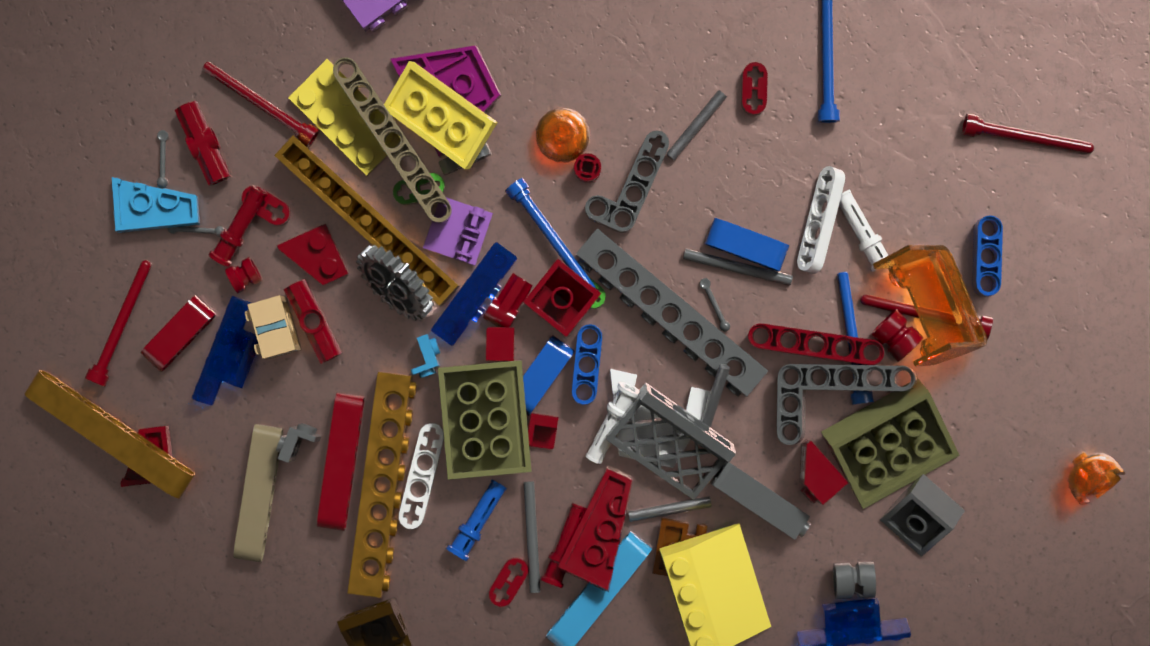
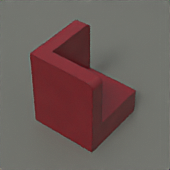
[486,327,515,361]
[528,413,559,449]

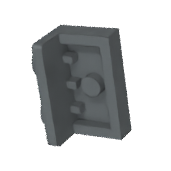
[276,423,321,463]

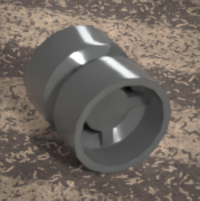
[833,561,876,599]

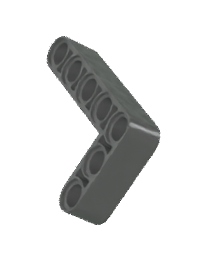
[777,364,917,445]

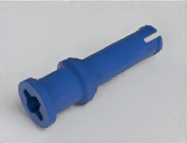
[446,479,507,561]

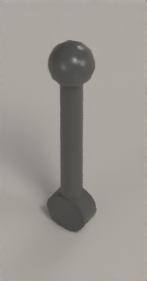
[157,130,169,188]
[168,226,224,237]
[700,278,731,332]

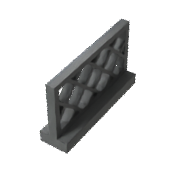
[606,382,736,500]

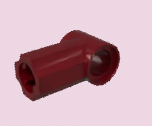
[483,273,533,327]

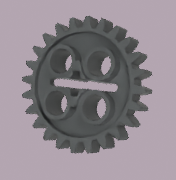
[356,245,434,321]

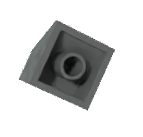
[880,474,965,557]

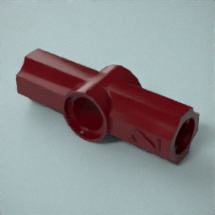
[175,100,231,186]
[283,279,342,364]

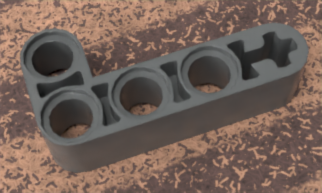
[585,130,669,233]

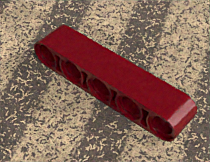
[748,323,884,365]
[317,393,365,531]

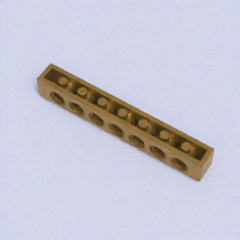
[274,135,460,307]
[347,372,417,598]

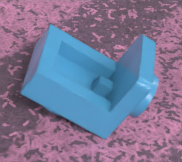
[411,334,441,378]

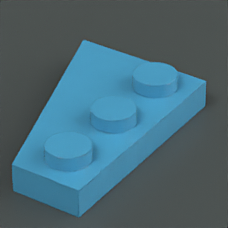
[112,177,200,233]

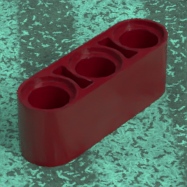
[140,296,216,372]

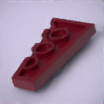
[558,468,633,592]

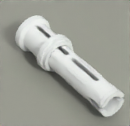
[839,189,894,272]
[586,382,639,464]

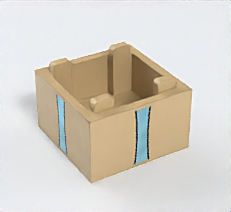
[245,295,301,359]

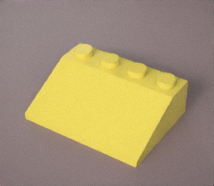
[659,523,771,646]

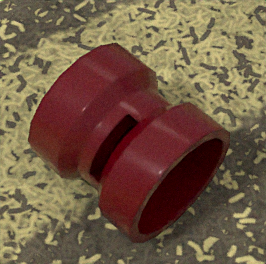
[574,153,601,183]
[225,257,262,294]

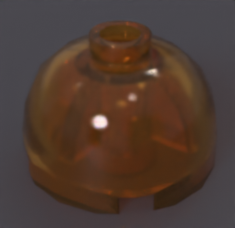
[536,108,590,163]
[1068,452,1125,505]

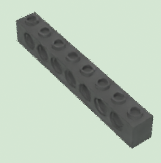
[576,228,768,397]

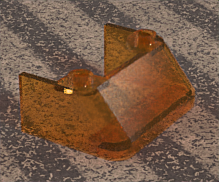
[873,245,987,367]

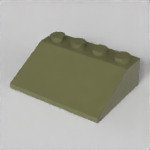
[438,360,532,480]
[821,378,960,509]

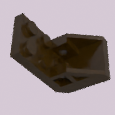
[337,597,413,646]

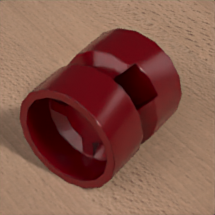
[871,309,924,362]

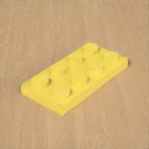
[288,59,406,176]
[384,61,498,169]

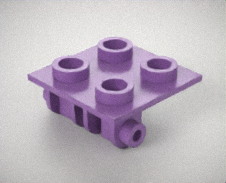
[423,198,493,265]

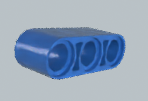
[972,215,1003,297]
[705,218,789,272]
[572,324,602,405]
[523,335,575,416]

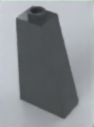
[710,461,811,539]

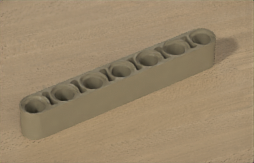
[333,57,452,223]

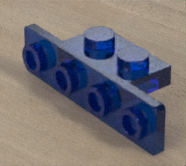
[431,242,517,346]
[192,296,258,405]
[797,598,911,646]

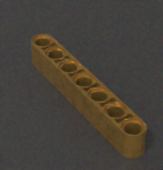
[24,370,195,499]

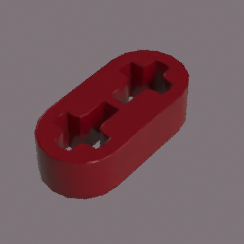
[741,62,768,116]
[242,186,291,226]
[489,557,528,607]

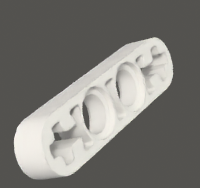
[797,166,845,274]
[399,423,444,529]

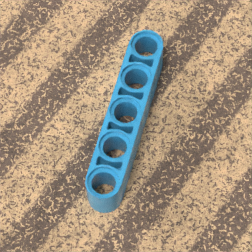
[545,531,652,646]

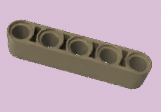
[233,424,283,563]

